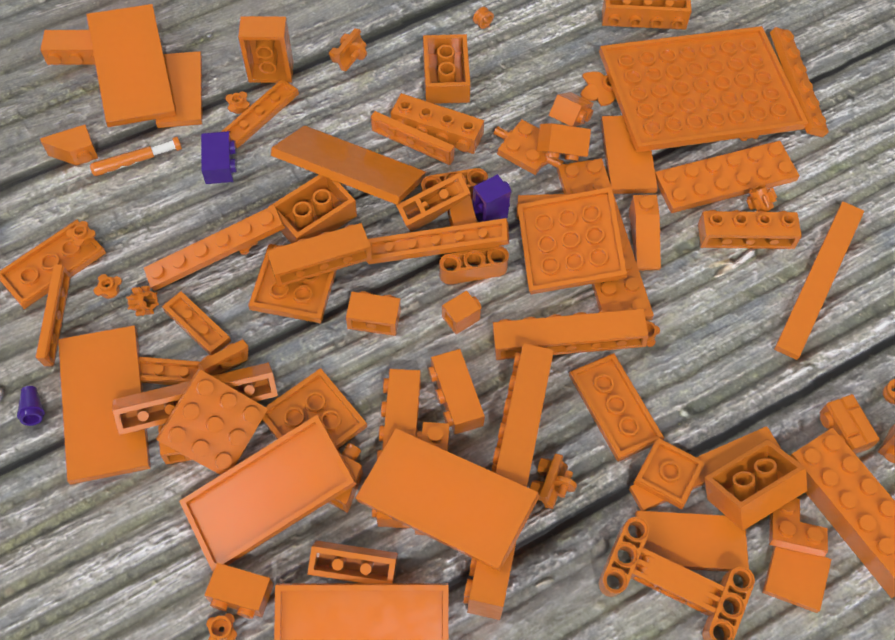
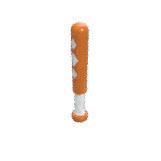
[90,137,182,176]

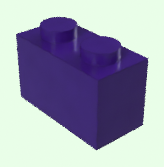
[201,131,237,184]
[473,174,512,222]

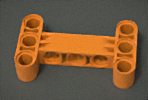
[421,168,509,284]
[598,517,755,640]

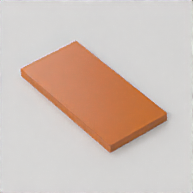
[86,4,176,127]
[271,125,426,205]
[58,325,151,485]
[179,415,357,571]
[355,429,540,572]
[274,583,448,640]

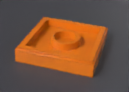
[633,437,706,509]
[762,546,832,613]

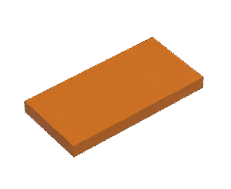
[156,51,203,128]
[601,116,657,194]
[0,220,106,309]
[569,353,664,462]
[635,511,749,572]

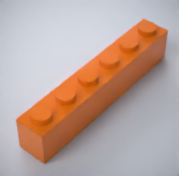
[493,308,648,360]
[112,362,278,435]
[372,369,421,528]

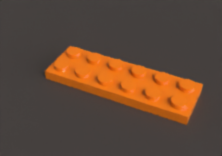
[655,140,800,213]

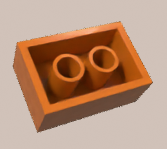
[238,16,294,83]
[423,34,470,104]
[269,175,357,243]
[704,439,807,531]

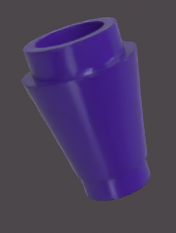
[17,386,45,426]

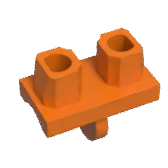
[329,28,367,71]
[530,453,577,509]

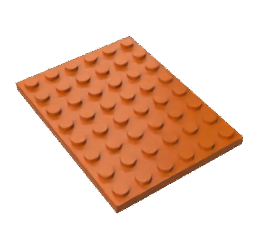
[599,26,809,153]

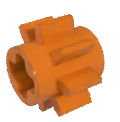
[746,184,777,212]
[126,286,159,316]

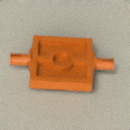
[494,119,564,175]

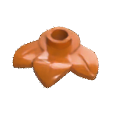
[580,72,615,106]

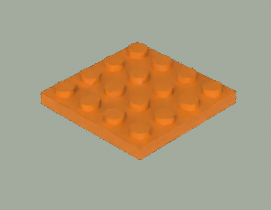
[517,187,627,295]

